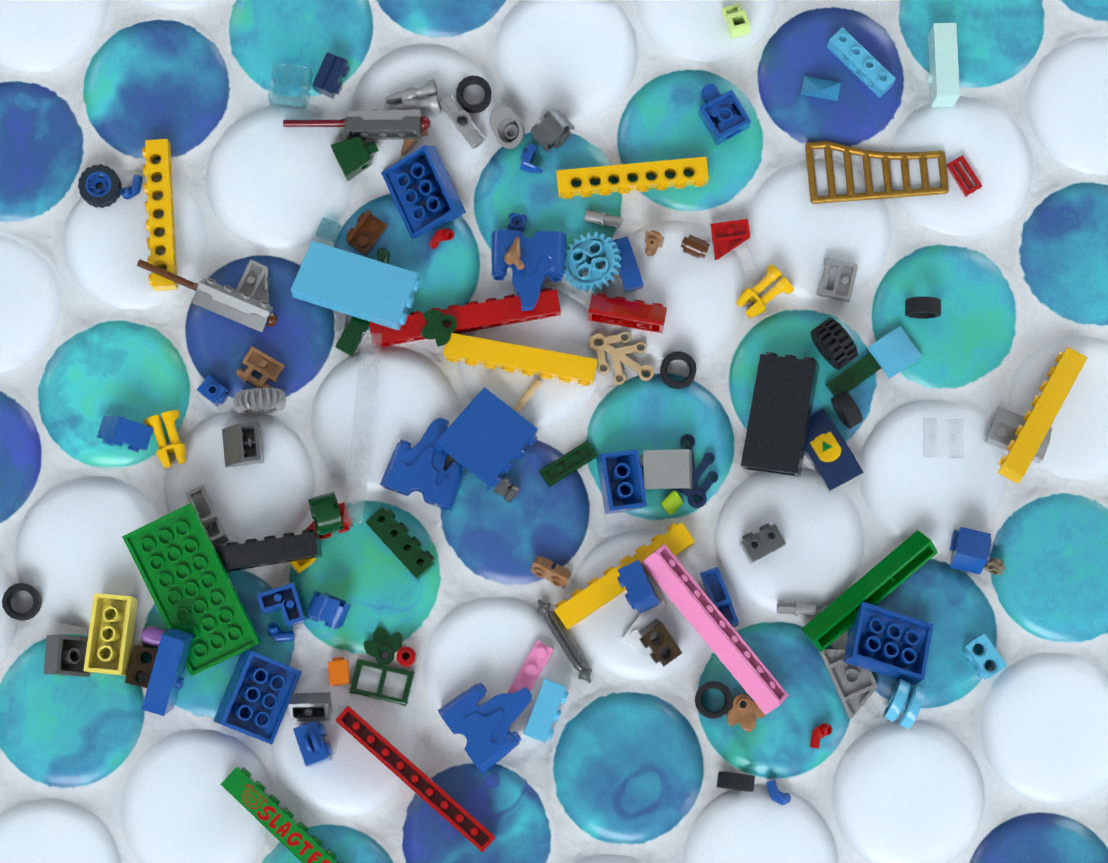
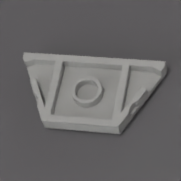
[818,649,878,719]

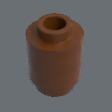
[680,234,710,258]

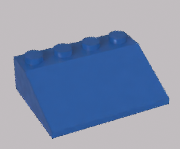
[381,145,466,239]
[843,602,933,685]
[213,650,302,745]

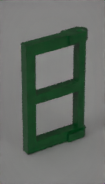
[349,659,415,706]

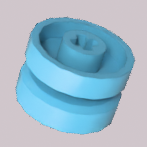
[883,679,926,729]

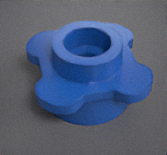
[507,213,527,233]

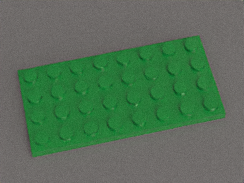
[122,502,261,676]

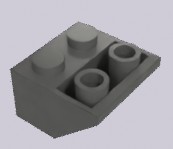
[222,422,264,467]

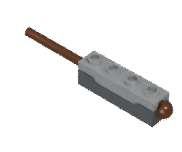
[137,259,278,332]

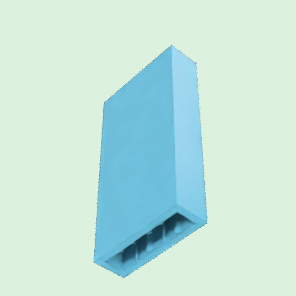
[291,241,421,330]

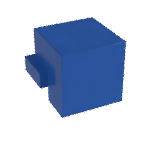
[950,527,992,575]

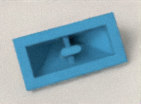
[801,76,841,101]

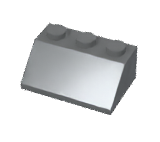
[985,406,1052,463]

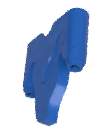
[491,230,566,311]
[380,418,465,511]
[438,682,532,773]

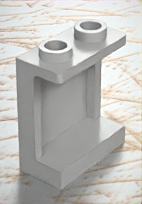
[640,449,692,490]

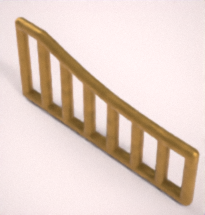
[805,141,949,204]

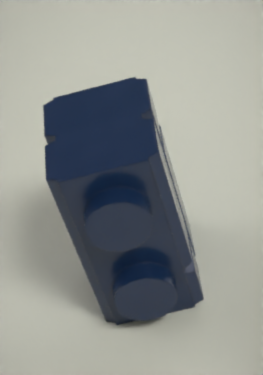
[312,53,350,99]

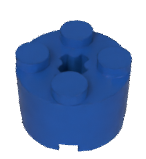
[306,590,351,629]

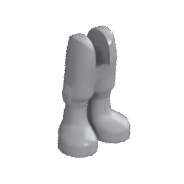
[385,79,441,114]

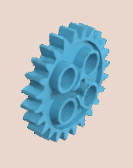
[564,232,622,293]

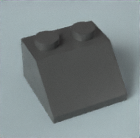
[44,635,90,677]

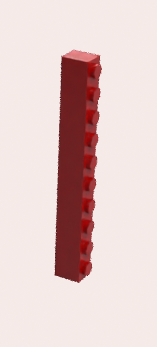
[369,288,561,348]
[335,706,496,853]

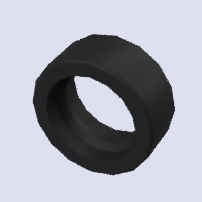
[456,76,492,113]
[905,297,941,319]
[660,351,697,389]
[831,391,863,429]
[2,583,42,621]
[695,681,732,719]
[717,771,755,792]

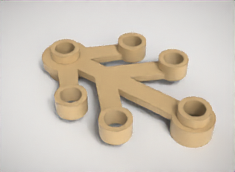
[589,331,654,385]

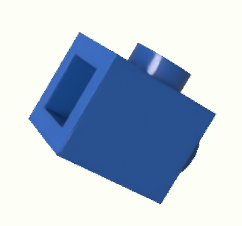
[197,375,229,407]

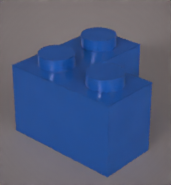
[97,416,153,453]
[617,560,661,614]
[256,583,308,627]

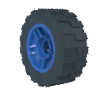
[78,164,122,208]

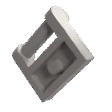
[816,258,858,302]

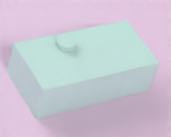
[927,23,960,107]

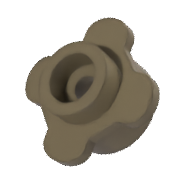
[984,558,1006,575]

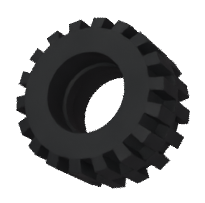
[810,317,858,370]

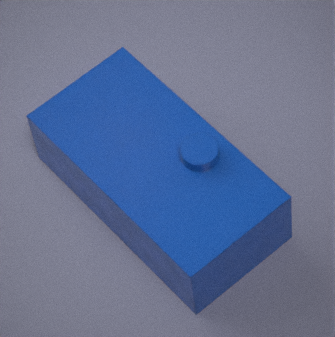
[141,628,194,716]

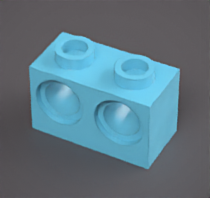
[963,633,1008,680]

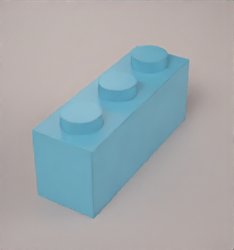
[523,679,569,743]

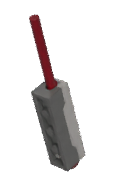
[283,109,431,140]

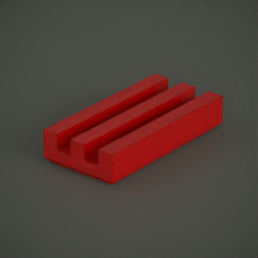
[946,155,983,197]

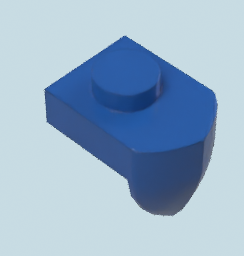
[520,143,543,173]

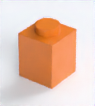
[328,657,351,686]

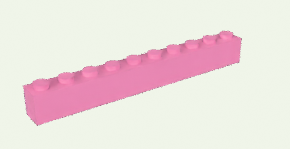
[641,544,789,715]

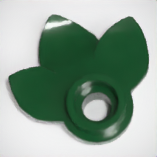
[421,310,457,347]
[364,626,402,665]

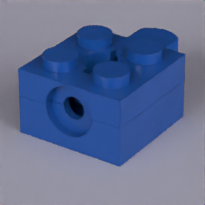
[698,84,751,145]
[293,721,334,767]

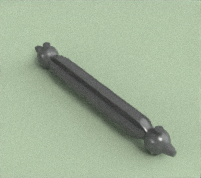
[537,599,592,683]

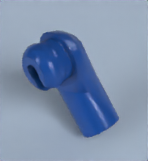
[120,175,143,199]
[267,623,295,642]
[766,780,791,805]

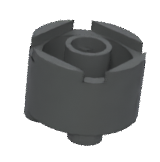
[530,109,575,153]

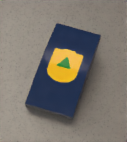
[805,409,864,492]

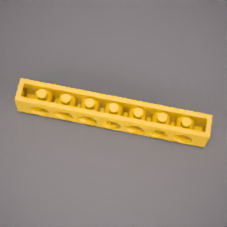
[142,139,178,291]
[556,157,709,199]

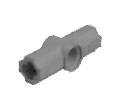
[439,95,486,149]

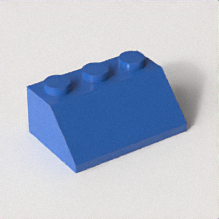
[596,449,647,514]

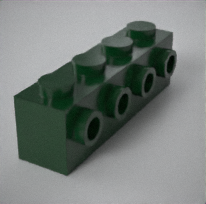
[365,506,435,580]

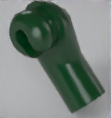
[377,248,390,264]

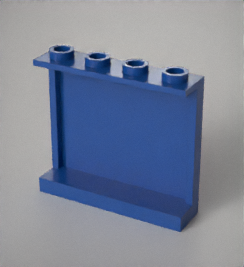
[435,387,538,491]

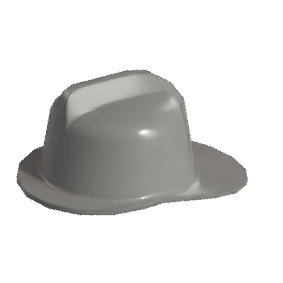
[489,106,525,149]

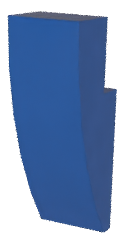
[612,236,644,293]
[700,567,739,628]

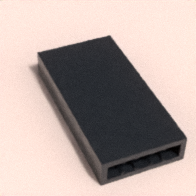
[741,352,820,477]

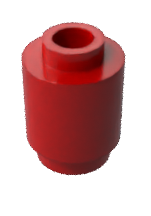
[396,647,417,667]

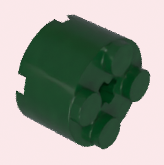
[308,492,345,536]

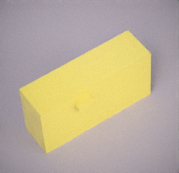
[84,593,139,676]

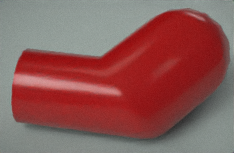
[428,228,455,250]
[810,723,833,749]

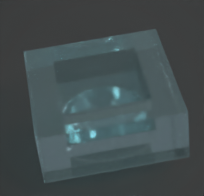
[316,217,341,243]

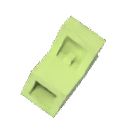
[721,3,750,39]

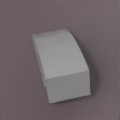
[186,485,229,545]

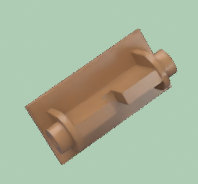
[644,230,664,256]
[530,556,572,588]

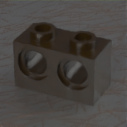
[638,618,682,667]
[125,645,158,688]

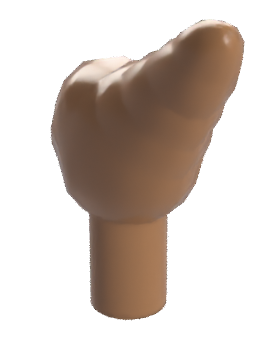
[401,129,428,156]
[504,236,524,270]

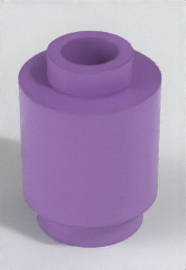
[140,625,167,648]

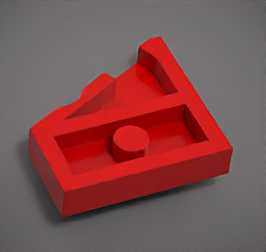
[710,219,750,260]

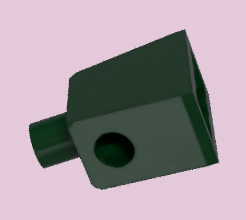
[331,137,379,181]

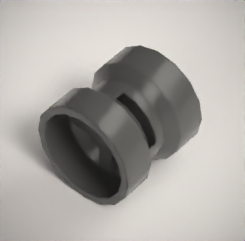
[494,476,521,503]

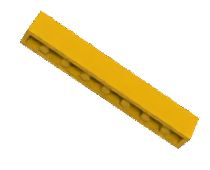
[443,333,598,387]
[997,346,1088,484]
[554,523,695,631]

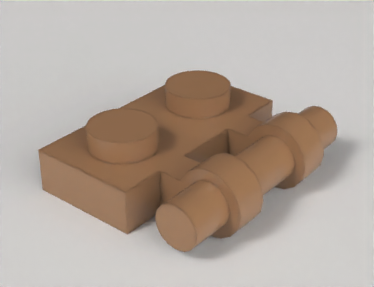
[236,346,285,388]

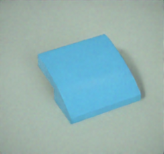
[868,326,922,379]

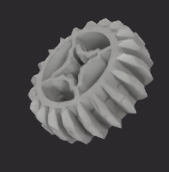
[234,387,286,415]

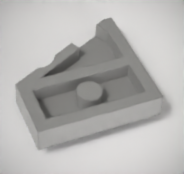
[235,259,269,303]

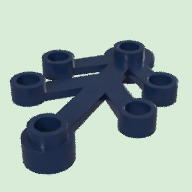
[677,434,718,508]

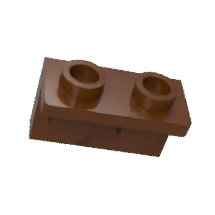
[346,210,388,256]

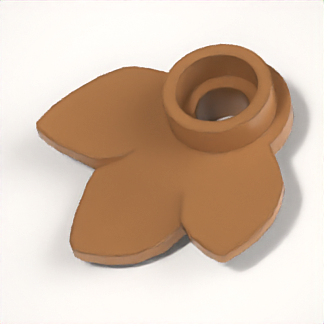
[727,694,765,732]

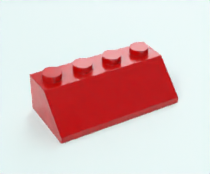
[588,293,667,334]

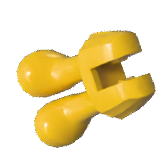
[736,264,794,319]
[144,410,186,469]

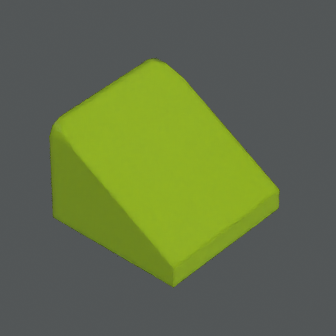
[660,491,683,516]

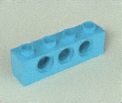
[827,27,896,98]

